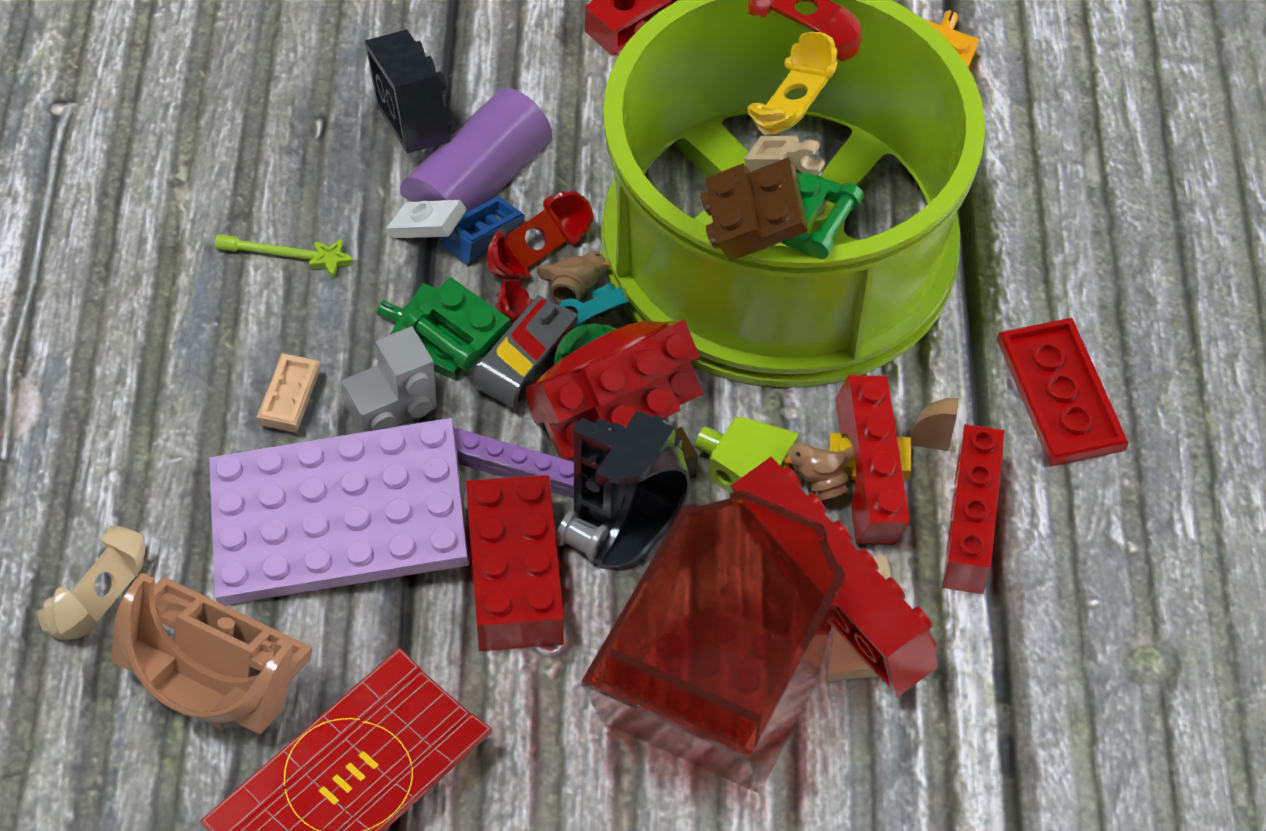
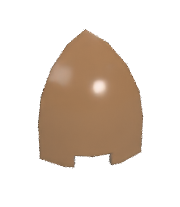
[910,398,958,451]

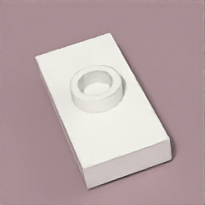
[386,200,467,238]

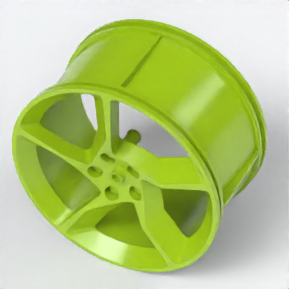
[601,0,985,388]

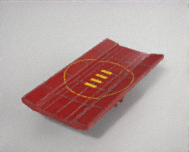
[200,647,492,831]

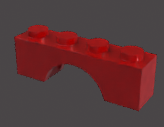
[835,375,910,544]

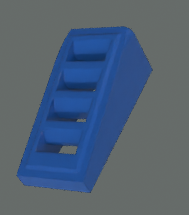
[442,196,525,265]

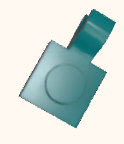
[559,284,631,329]

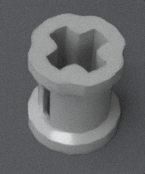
[556,510,610,561]

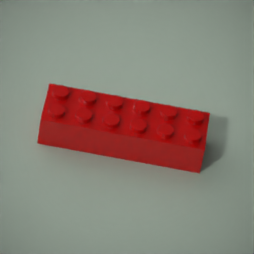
[731,456,938,697]

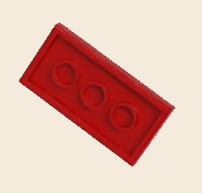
[997,318,1129,467]

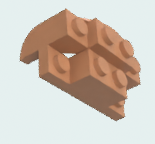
[111,573,312,734]

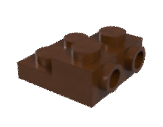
[700,157,808,262]

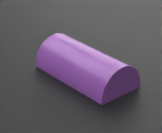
[400,88,552,212]

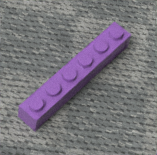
[454,427,574,498]

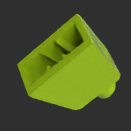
[695,416,799,497]

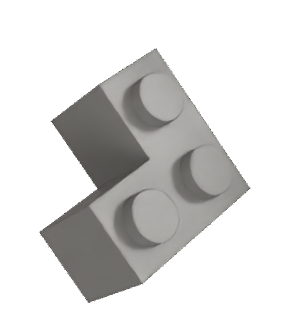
[341,326,437,432]

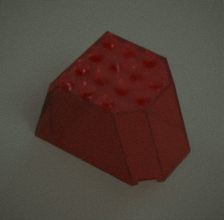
[582,490,846,794]

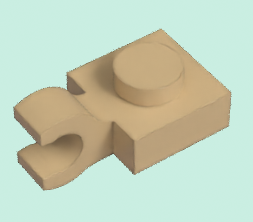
[744,136,825,175]

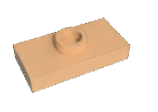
[257,353,321,433]

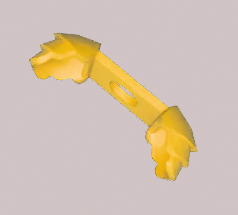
[748,32,838,135]

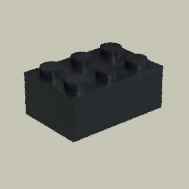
[365,29,453,154]

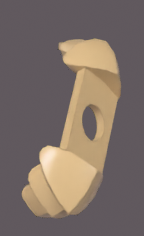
[37,526,145,640]

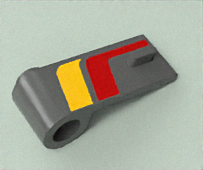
[470,295,578,409]

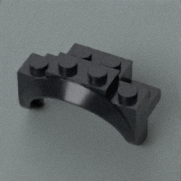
[574,410,691,571]

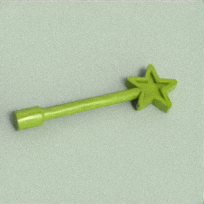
[215,234,353,279]

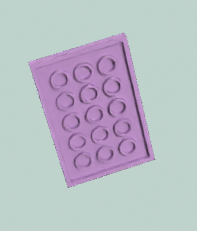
[209,418,469,605]

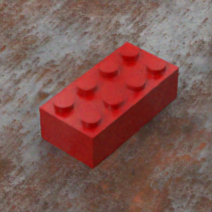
[466,475,564,651]

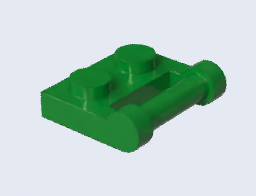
[780,168,864,259]
[403,277,511,371]

